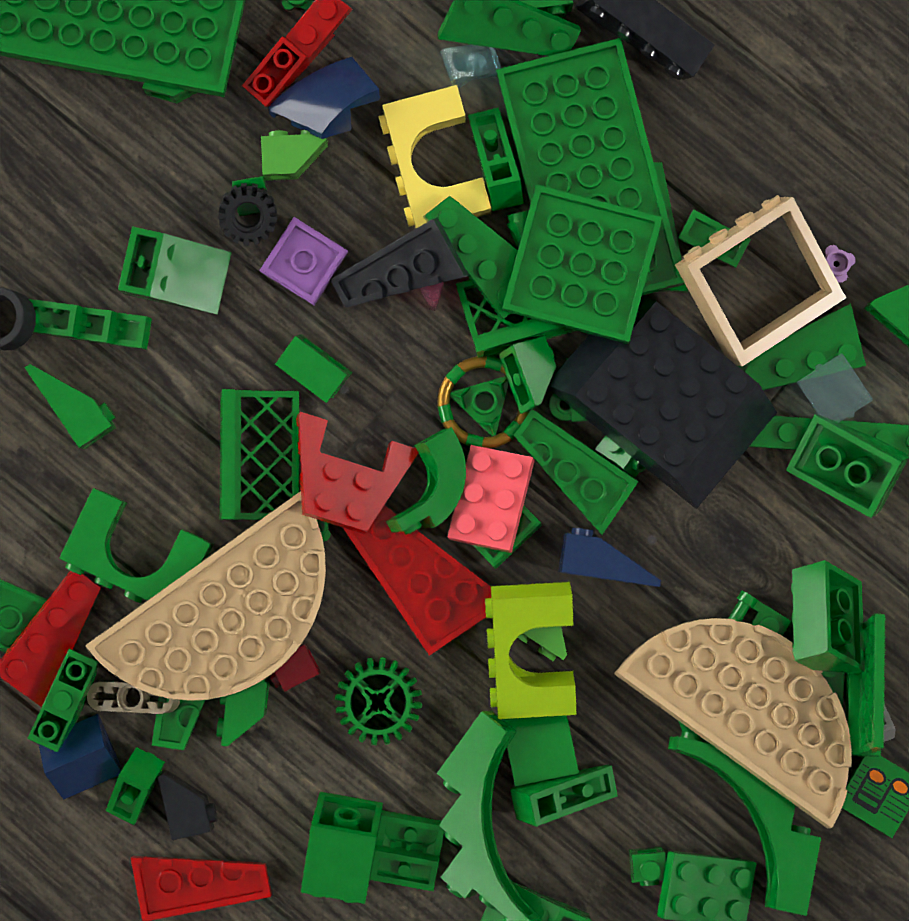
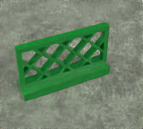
[456,279,577,358]
[220,389,299,520]
[846,614,885,757]

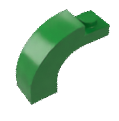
[386,427,466,535]

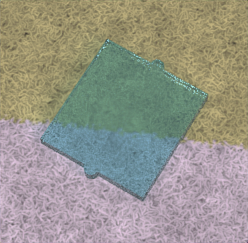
[797,353,873,423]

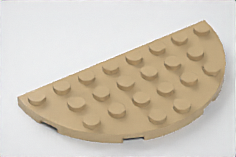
[85,491,326,700]
[614,618,852,828]

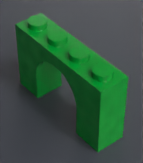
[59,488,214,603]

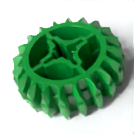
[335,657,422,745]

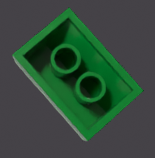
[791,560,865,673]

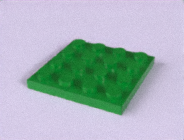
[502,184,663,344]

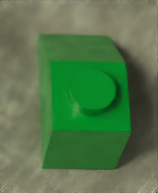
[499,336,556,414]
[106,747,165,825]

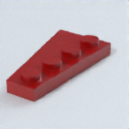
[0,571,100,707]
[131,856,272,921]

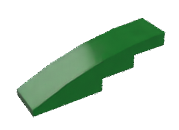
[29,299,152,350]

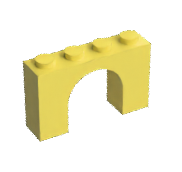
[378,85,491,229]

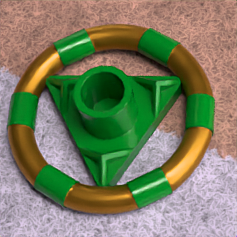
[437,356,530,449]

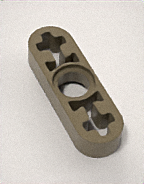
[87,681,180,714]

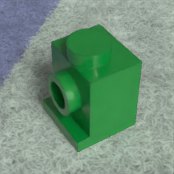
[629,847,666,886]

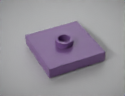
[259,217,349,306]

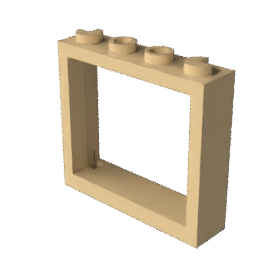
[675,195,846,366]

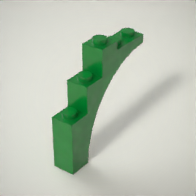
[437,710,540,921]
[668,732,821,916]

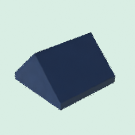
[39,714,122,800]

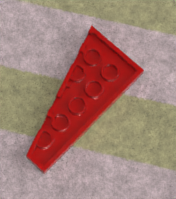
[343,505,491,656]

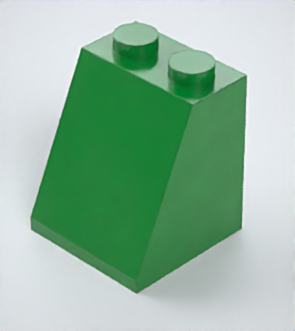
[300,792,383,904]

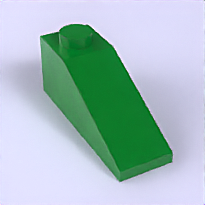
[468,107,524,211]
[25,364,116,449]
[510,764,618,827]

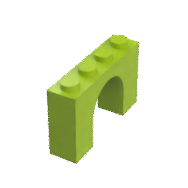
[485,582,576,719]

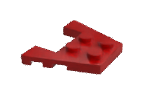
[296,412,418,534]

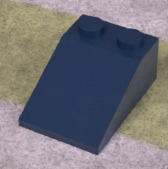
[558,528,661,587]

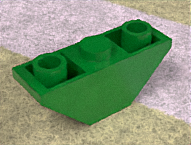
[27,648,99,752]
[217,678,270,746]

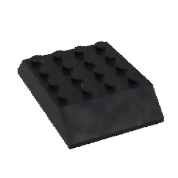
[548,297,777,509]

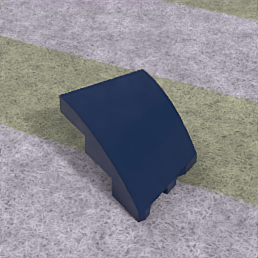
[268,57,380,139]

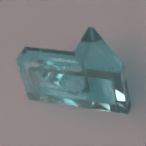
[440,45,501,89]

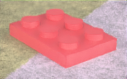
[447,445,535,553]

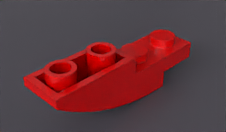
[242,0,353,107]

